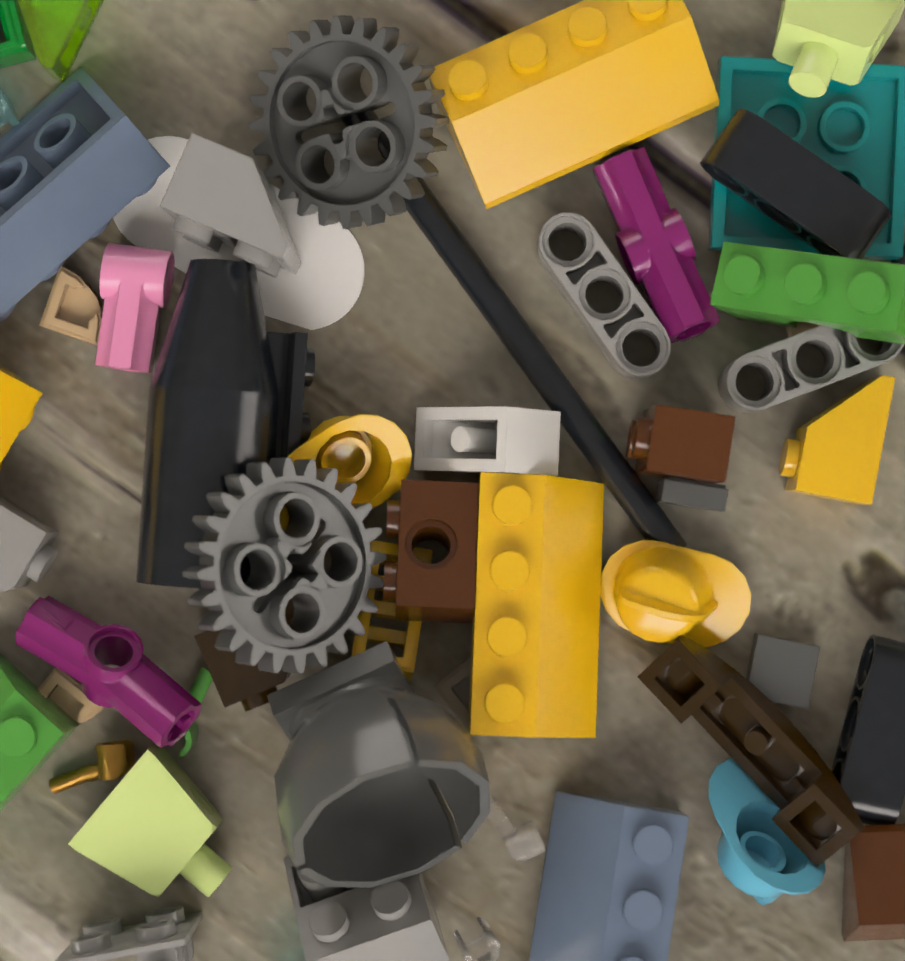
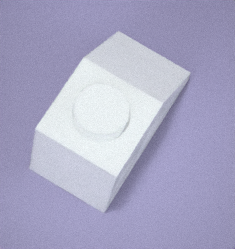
[414,406,561,476]

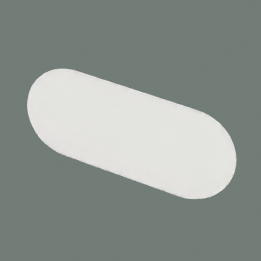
[113,136,365,330]

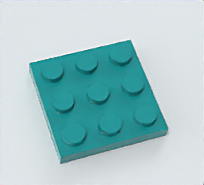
[708,56,905,260]

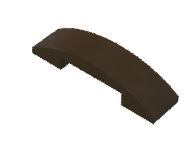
[638,635,864,867]

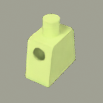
[772,0,905,98]
[68,744,233,897]

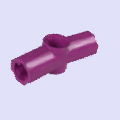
[593,147,719,343]
[15,595,202,748]

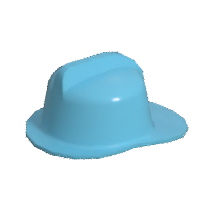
[708,758,826,905]

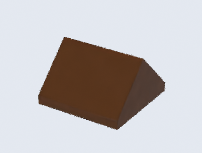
[842,824,905,941]

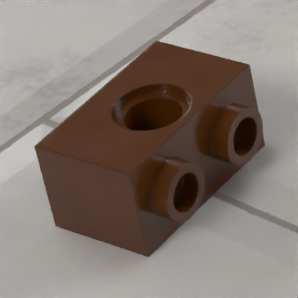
[626,404,736,484]
[383,479,479,624]

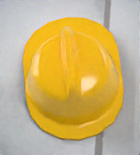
[279,414,412,531]
[601,539,751,648]

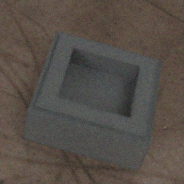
[655,476,729,512]
[746,633,820,709]

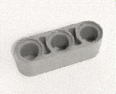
[537,213,671,380]
[718,325,904,413]

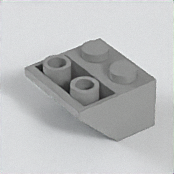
[160,132,301,277]
[283,856,450,961]

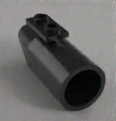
[136,259,315,589]

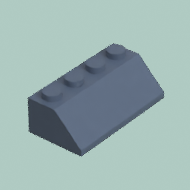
[0,67,170,322]
[529,790,689,961]

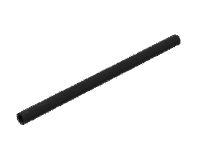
[342,111,687,547]

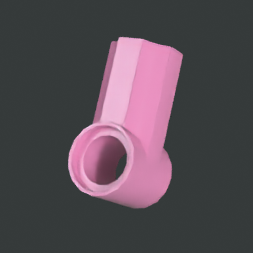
[95,242,175,374]

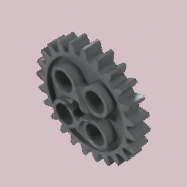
[249,16,449,229]
[183,457,387,674]

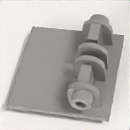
[55,906,203,961]

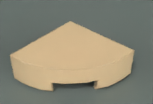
[39,267,103,346]
[38,667,105,724]

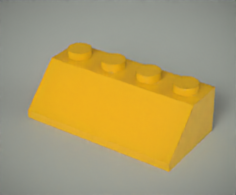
[429,0,719,210]
[468,472,604,738]

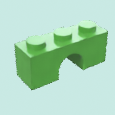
[710,241,905,344]

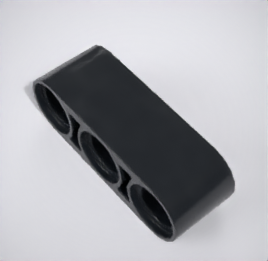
[700,108,892,259]
[831,635,905,825]

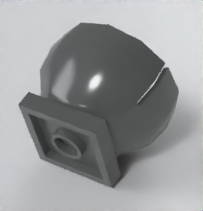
[267,641,490,888]

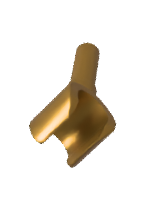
[49,739,135,794]

